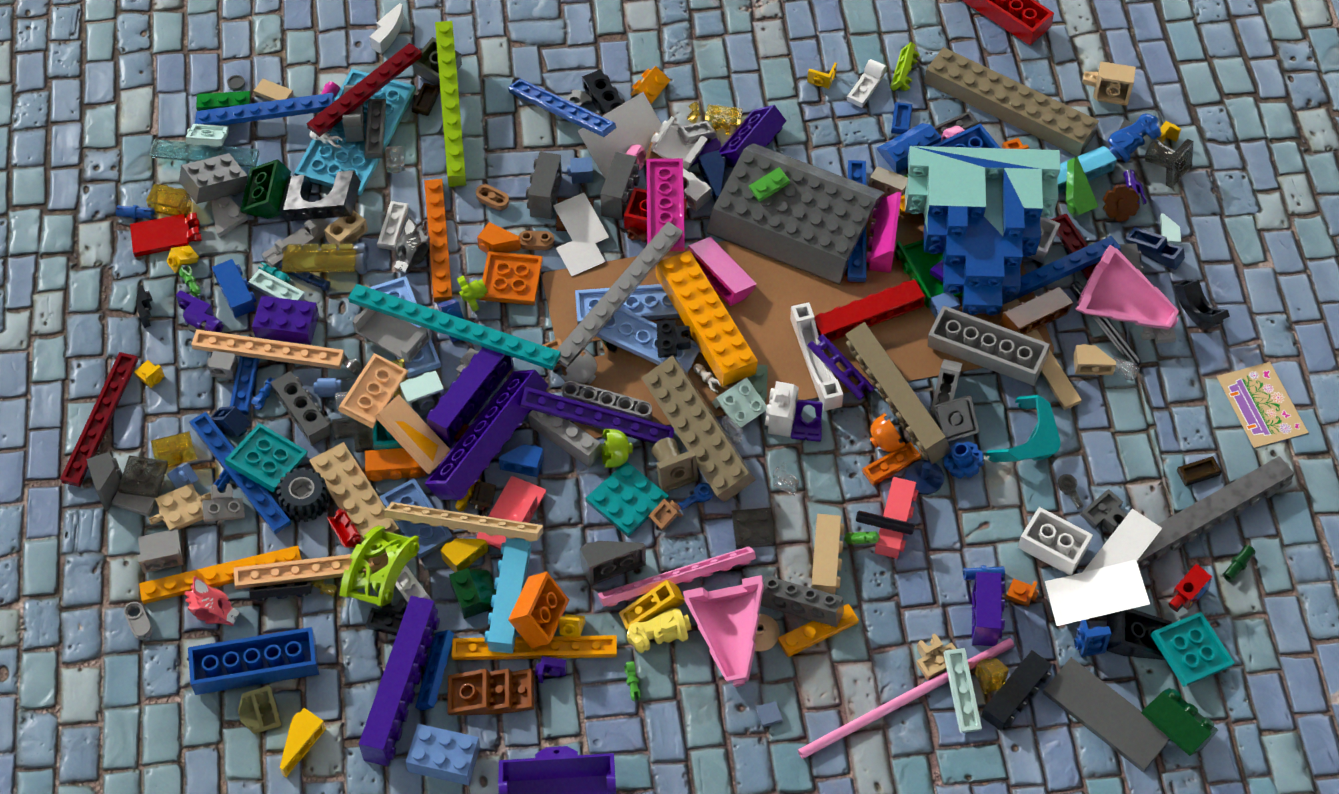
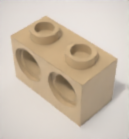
[324,210,368,247]

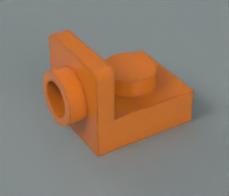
[1006,578,1039,607]

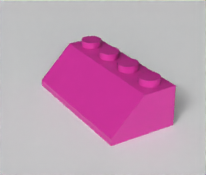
[866,192,901,273]

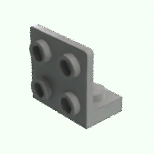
[137,529,183,573]

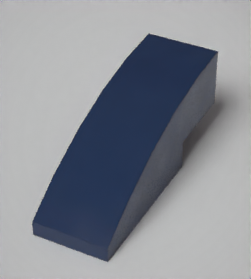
[1125,227,1185,270]

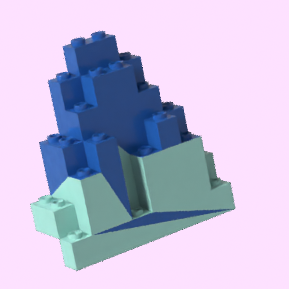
[905,146,1060,315]

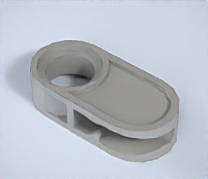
[124,602,153,640]

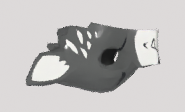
[394,216,430,274]

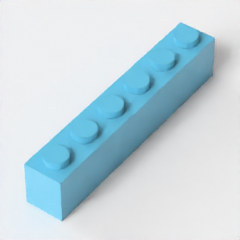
[484,537,532,654]

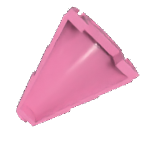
[1075,245,1179,330]
[683,575,764,687]

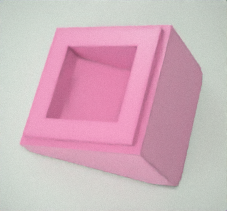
[625,145,646,170]

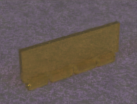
[282,244,357,272]

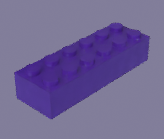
[427,347,514,449]

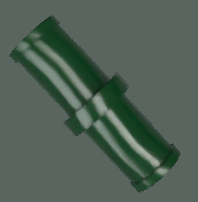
[1222,545,1256,582]

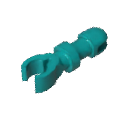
[258,262,291,283]

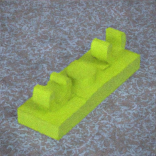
[890,42,920,91]

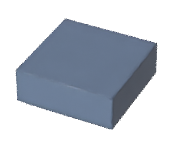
[756,701,783,728]

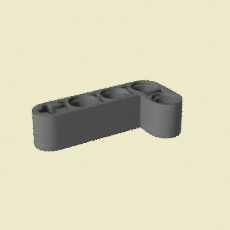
[343,85,365,143]

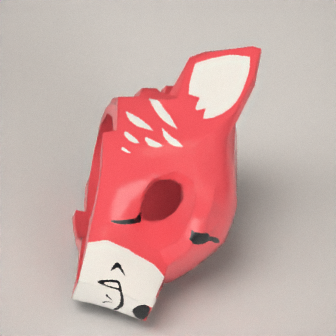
[185,576,240,626]

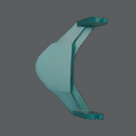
[985,395,1061,462]

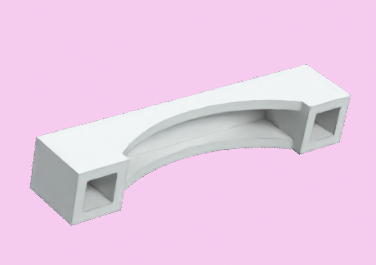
[790,302,843,411]

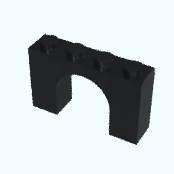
[279,170,361,222]

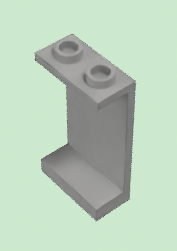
[353,308,432,364]

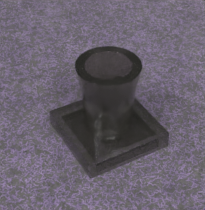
[1145,139,1194,188]

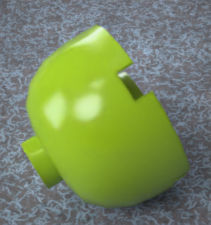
[601,429,633,468]

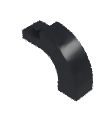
[1174,279,1230,329]

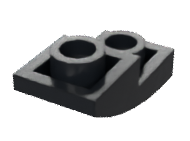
[136,285,153,328]

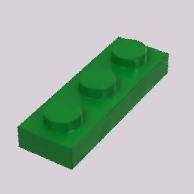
[196,91,251,111]

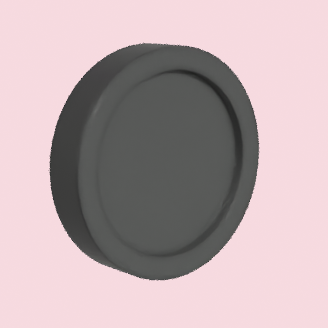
[227,75,245,90]

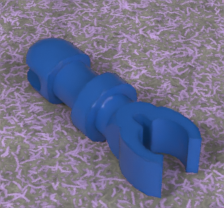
[251,377,275,410]

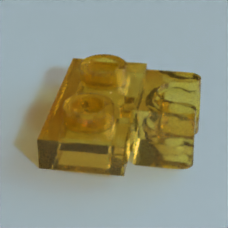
[705,104,743,135]

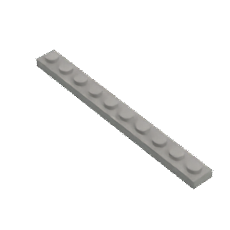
[557,221,683,368]

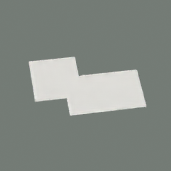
[553,193,609,276]

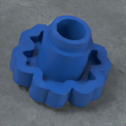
[944,441,984,479]

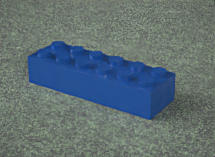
[188,627,319,695]

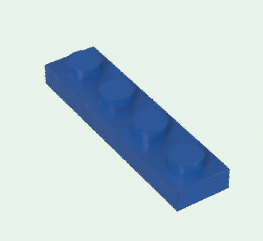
[415,630,454,711]

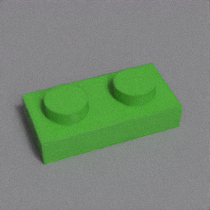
[749,167,790,202]

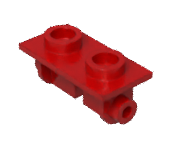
[327,509,361,548]

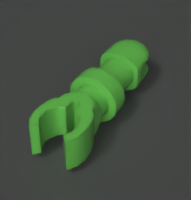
[179,265,201,297]
[624,661,641,701]

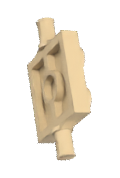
[148,484,211,530]

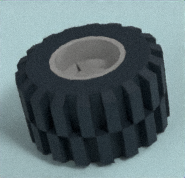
[277,468,329,522]

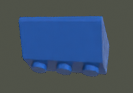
[877,123,941,174]

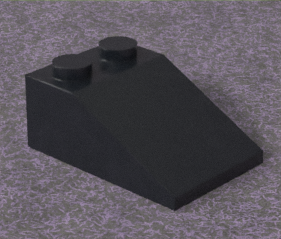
[1107,609,1172,660]

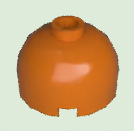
[870,413,906,452]

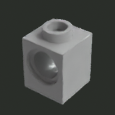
[207,351,238,380]

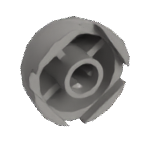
[560,349,597,385]

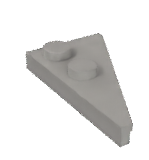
[211,196,248,238]

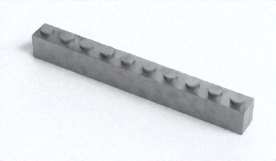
[1137,456,1295,570]

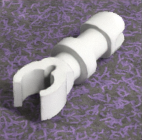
[310,131,343,148]
[693,364,724,393]

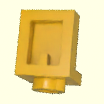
[134,360,165,388]

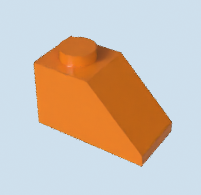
[477,222,521,253]

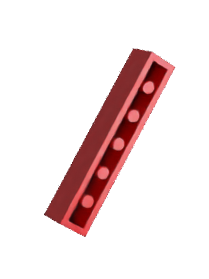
[815,279,925,342]

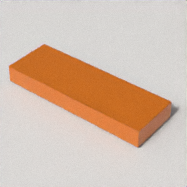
[862,442,922,486]

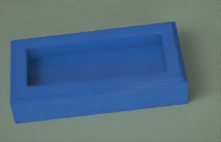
[891,102,913,134]

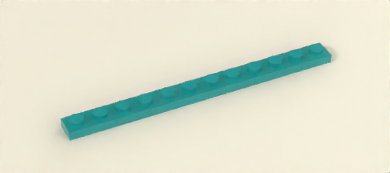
[348,284,561,370]

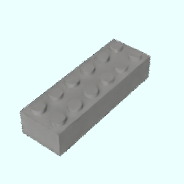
[928,306,1050,386]

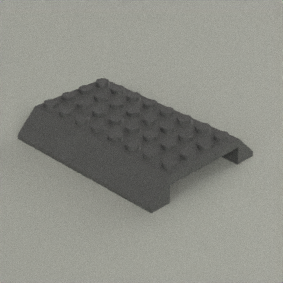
[707,143,885,285]

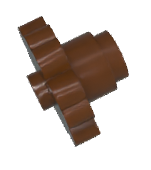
[1103,184,1140,222]

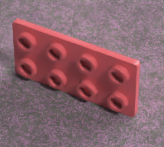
[476,476,546,550]

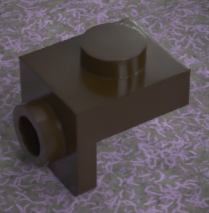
[469,481,497,511]

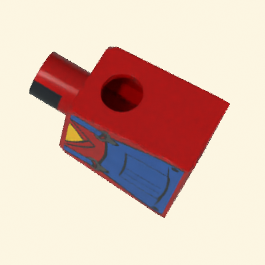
[1168,564,1212,612]

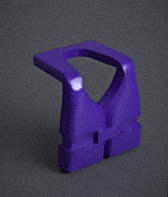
[790,399,823,442]

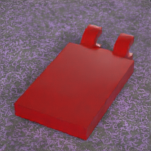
[130,212,202,257]

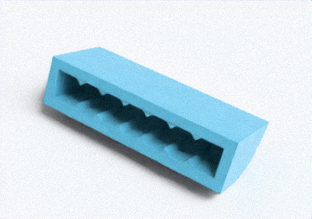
[1058,146,1117,194]

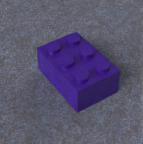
[252,296,319,345]
[972,572,1005,646]

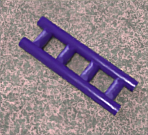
[807,334,875,401]

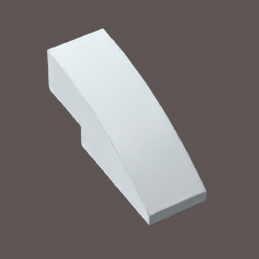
[369,3,404,55]

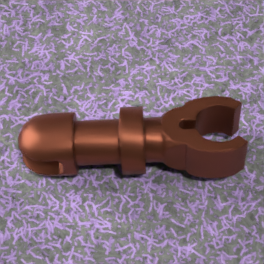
[627,227,647,243]

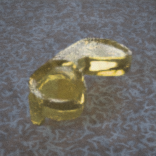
[687,101,701,123]
[312,579,337,597]

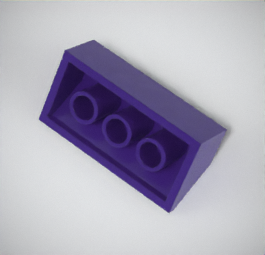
[719,105,786,168]

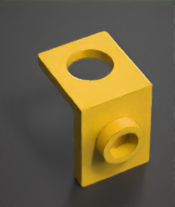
[807,62,837,89]

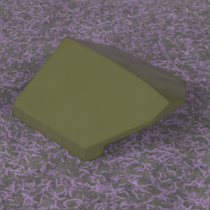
[238,685,282,734]

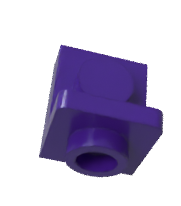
[535,656,567,683]

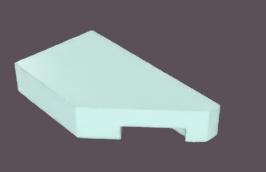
[1160,213,1181,245]

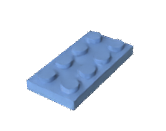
[380,478,454,559]

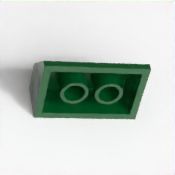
[240,159,291,219]
[1141,688,1218,756]

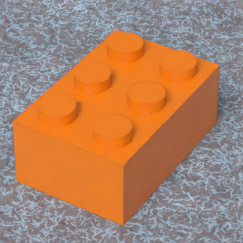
[508,572,569,648]

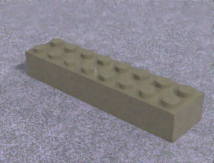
[845,322,952,464]
[642,355,756,503]

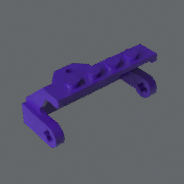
[498,746,616,794]

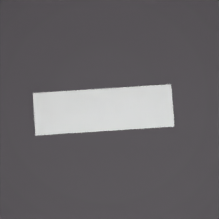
[1083,509,1162,572]

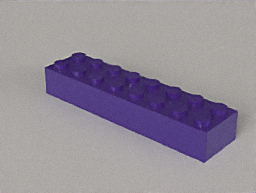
[424,370,549,500]
[359,596,440,766]

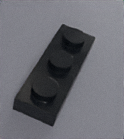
[249,580,313,601]

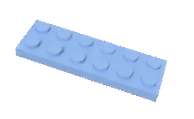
[371,276,441,378]
[575,284,680,324]
[596,298,700,374]

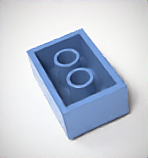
[406,724,481,786]

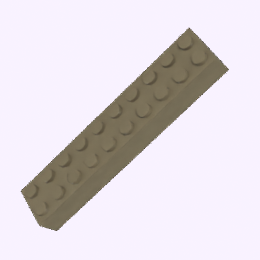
[924,47,1099,156]

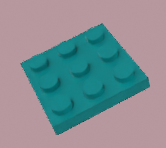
[225,423,308,493]
[585,461,669,537]
[1150,612,1235,687]

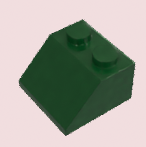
[449,568,497,619]

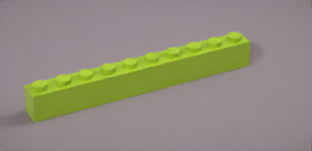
[435,21,467,187]

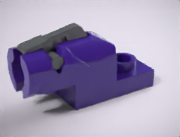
[176,290,224,333]

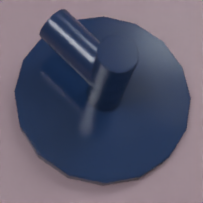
[905,460,944,495]

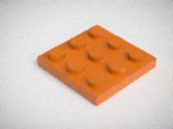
[479,251,543,306]

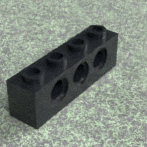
[582,69,625,116]

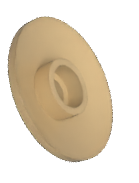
[755,614,780,652]

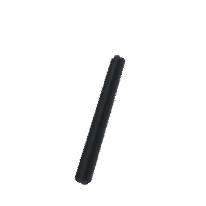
[1070,281,1141,368]

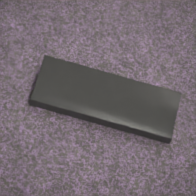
[1043,657,1170,772]

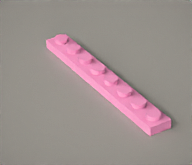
[598,546,756,607]

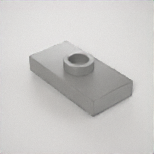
[677,121,716,143]

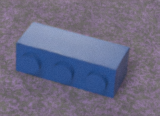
[212,259,257,318]

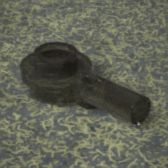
[342,354,362,376]
[1057,474,1084,510]

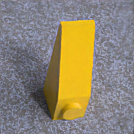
[619,580,685,630]
[280,708,326,777]

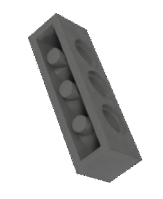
[271,371,332,446]
[761,576,844,627]

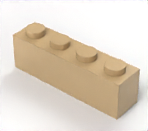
[811,514,844,595]

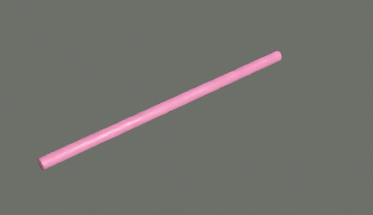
[798,638,1014,759]

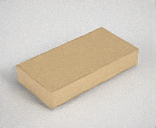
[254,79,293,101]

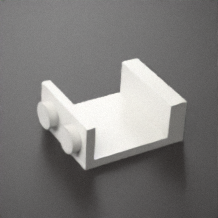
[650,116,707,171]

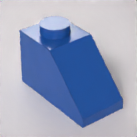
[499,444,544,478]

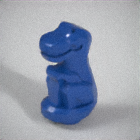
[1107,113,1161,163]

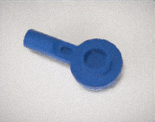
[678,483,714,510]

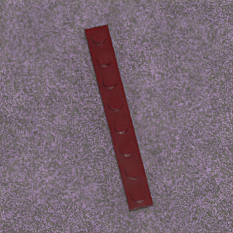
[307,43,422,137]
[60,352,138,487]

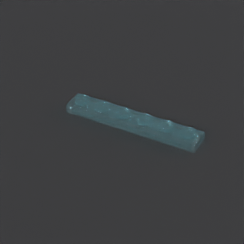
[150,139,260,168]

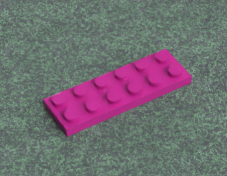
[646,158,685,252]

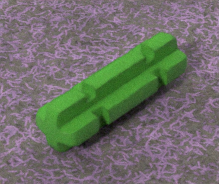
[844,531,880,544]

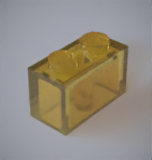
[146,184,191,216]
[151,431,197,468]

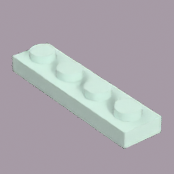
[943,648,982,733]

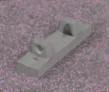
[262,219,329,268]

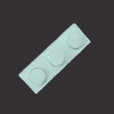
[248,269,305,301]

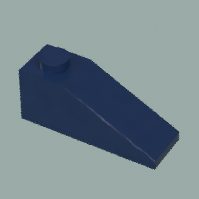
[698,150,727,203]

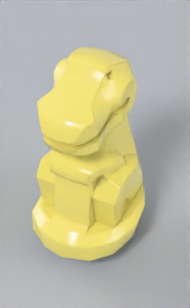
[627,608,692,653]

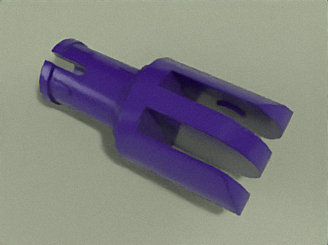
[1123,169,1147,205]

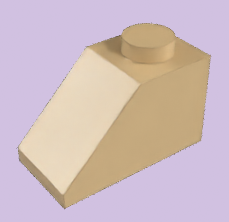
[1073,344,1116,375]

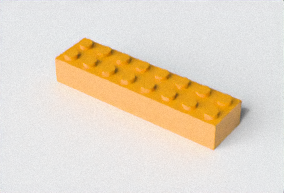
[656,250,758,387]

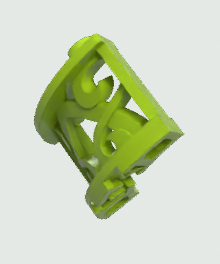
[339,525,419,607]

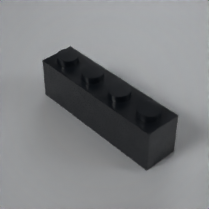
[981,650,1052,731]

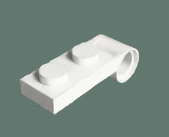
[847,59,887,108]

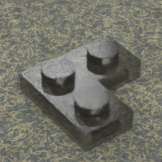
[332,417,374,453]

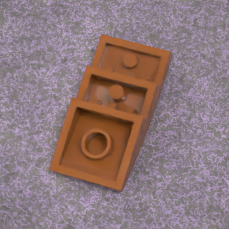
[447,668,534,715]

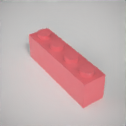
[875,477,919,559]

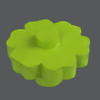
[457,276,488,312]

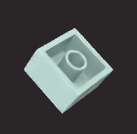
[399,371,445,418]

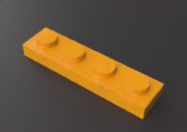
[778,603,859,658]

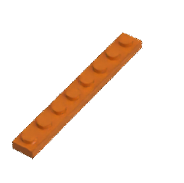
[424,179,453,302]

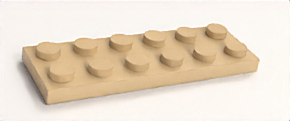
[309,442,400,544]

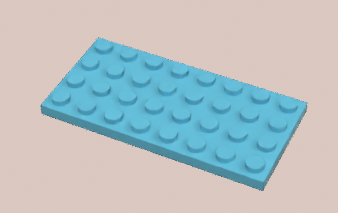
[294,69,416,196]

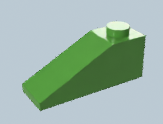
[1066,156,1099,217]

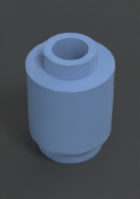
[314,378,341,397]

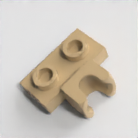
[916,634,956,680]

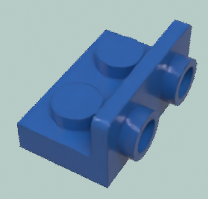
[1074,620,1111,657]

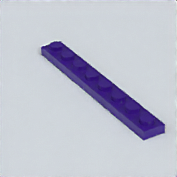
[520,386,674,444]

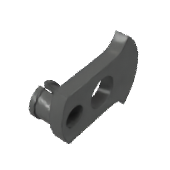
[565,90,592,107]

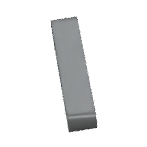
[562,381,652,421]

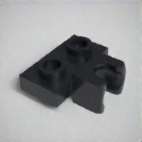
[657,320,691,358]
[365,599,406,636]

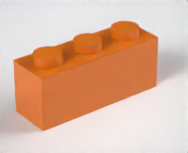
[365,448,426,481]

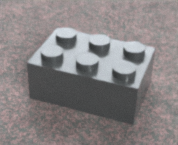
[526,152,562,219]
[600,152,640,220]
[179,153,247,204]

